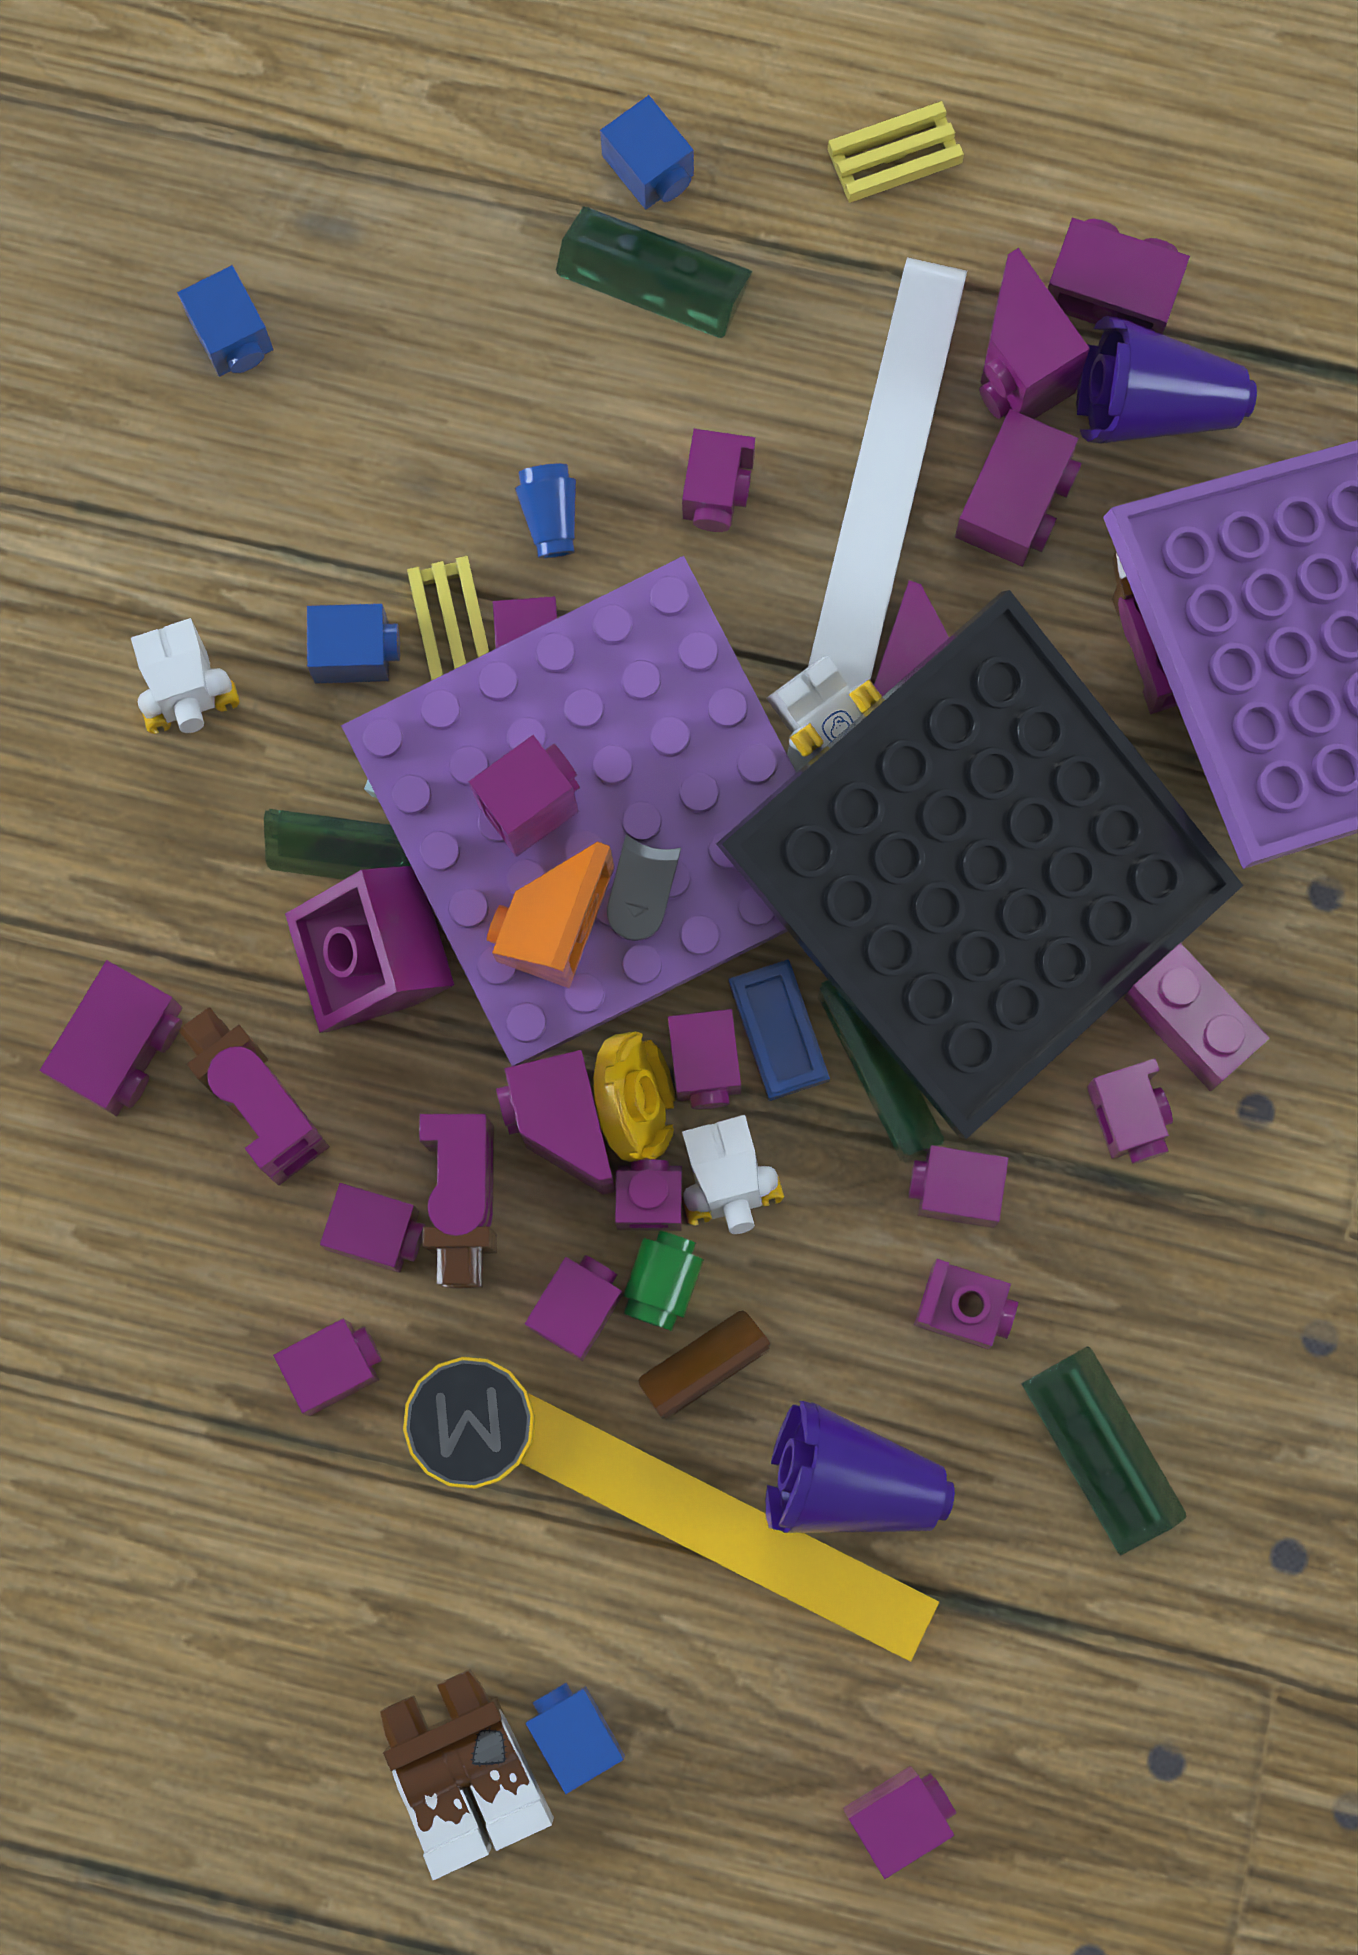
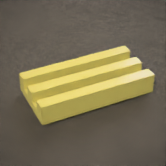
[828,101,964,203]
[407,556,489,680]

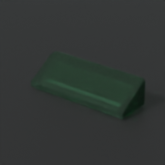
[556,206,752,338]
[264,809,411,880]
[818,980,944,1163]
[1021,1346,1187,1556]

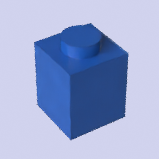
[600,95,694,210]
[177,265,274,377]
[307,604,400,684]
[526,1682,625,1795]

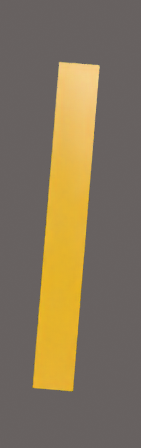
[521,1393,939,1662]

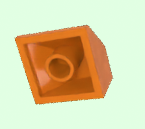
[487,841,615,989]

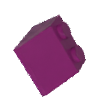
[979,248,1090,419]
[285,866,454,1033]
[496,1050,616,1195]

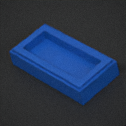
[728,959,830,1101]

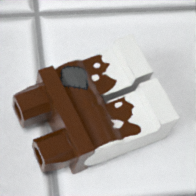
[380,1669,554,1880]

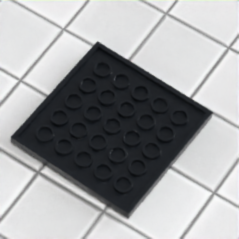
[716,590,1244,1139]

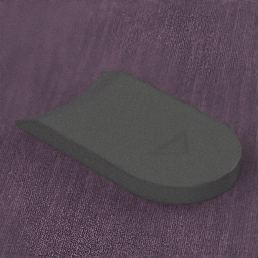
[607,834,681,941]

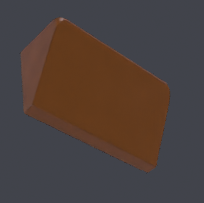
[638,1310,771,1420]

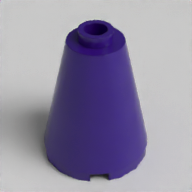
[1076,316,1257,444]
[765,1401,955,1533]

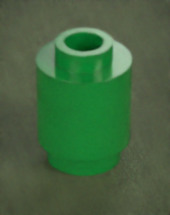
[623,1230,704,1331]

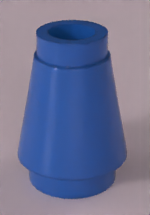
[515,463,576,559]

